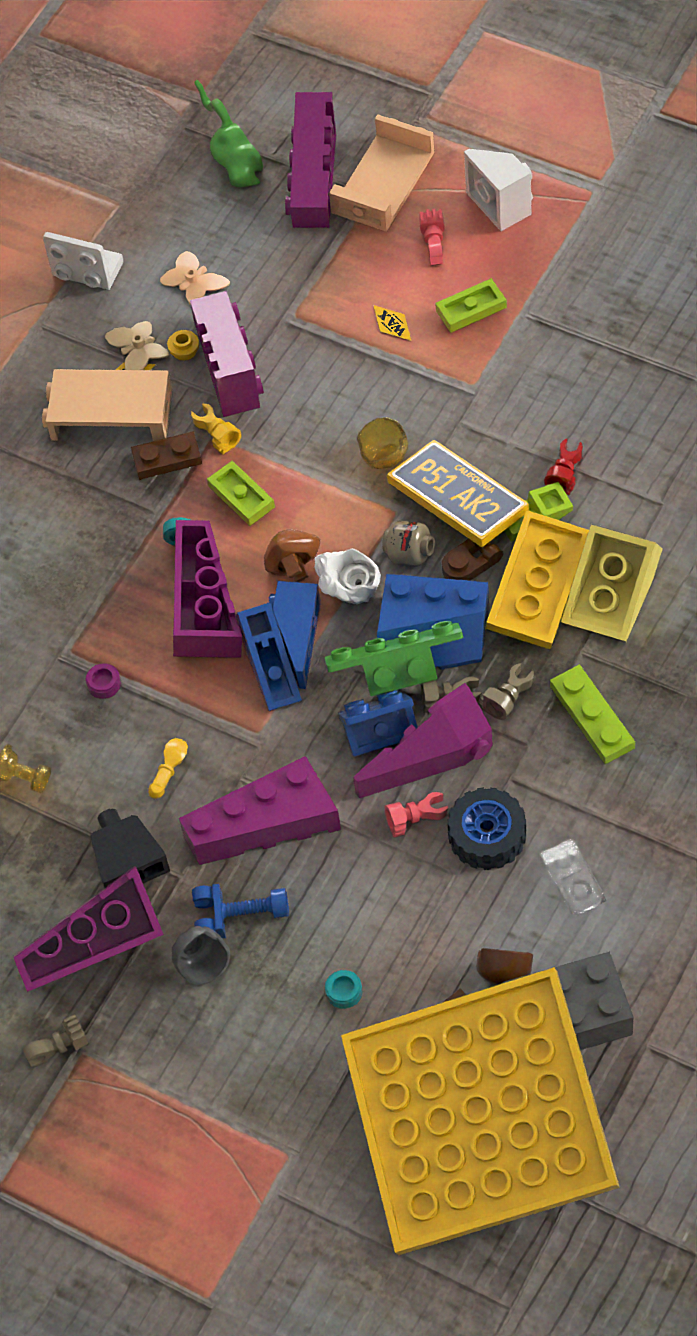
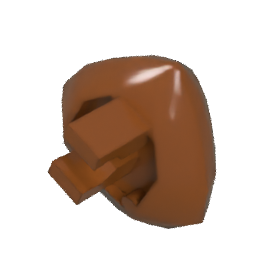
[264,529,320,582]

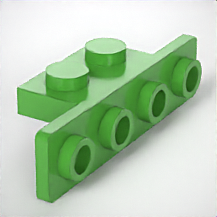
[325,621,463,696]

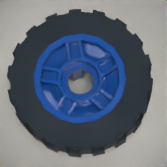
[447,787,526,870]

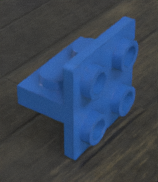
[338,690,418,756]

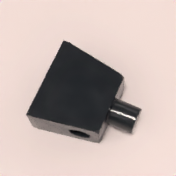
[90,809,170,888]

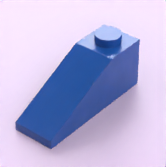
[269,581,321,689]
[235,602,302,711]

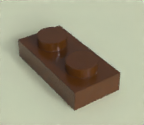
[131,431,202,480]

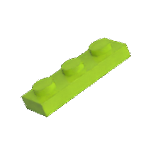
[550,664,635,765]

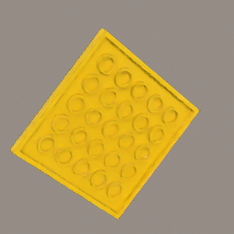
[341,967,620,1255]

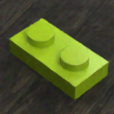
[435,278,507,333]
[207,461,275,526]

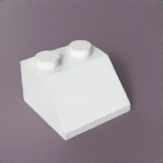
[464,149,533,231]

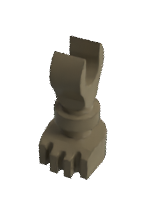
[480,663,534,720]
[421,677,482,713]
[22,1014,89,1067]

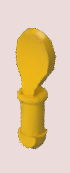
[148,738,188,799]

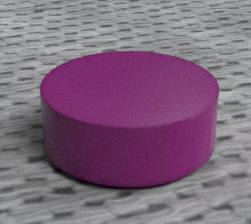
[86,663,121,699]

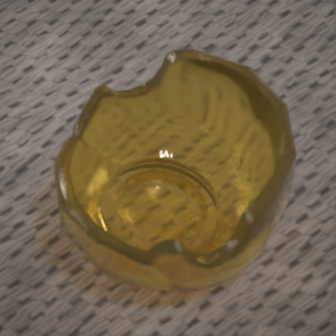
[357,417,408,470]

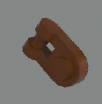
[442,538,503,581]

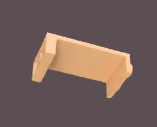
[329,115,434,232]
[42,369,172,441]

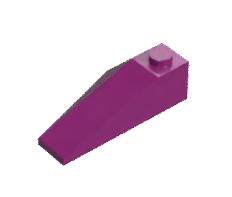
[353,683,493,798]

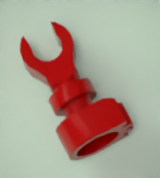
[544,439,583,495]

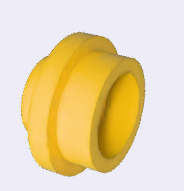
[167,330,199,361]

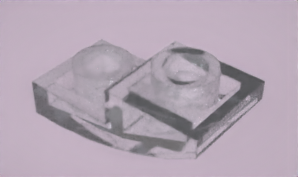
[540,838,606,917]

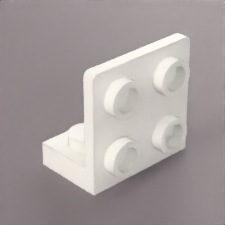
[43,232,124,290]

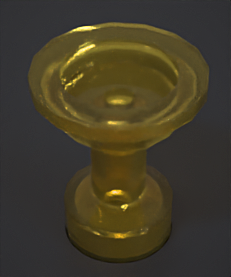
[0,744,51,794]

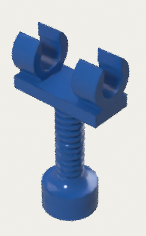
[192,884,289,938]

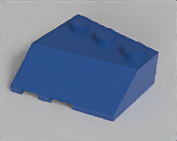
[377,574,489,670]

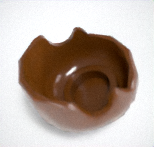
[476,948,533,986]

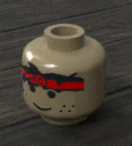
[382,521,435,566]

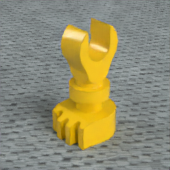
[191,403,241,455]

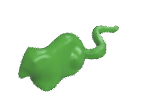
[194,80,263,187]

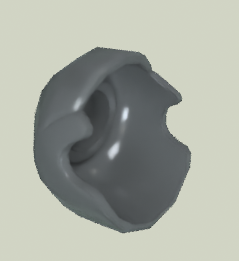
[172,926,230,985]

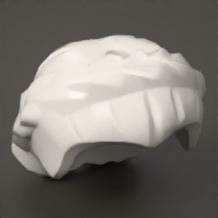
[314,548,381,604]

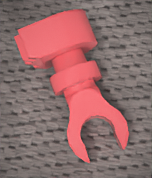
[419,209,445,265]
[385,792,448,837]

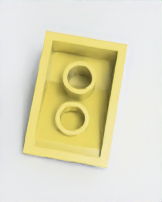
[561,525,663,642]

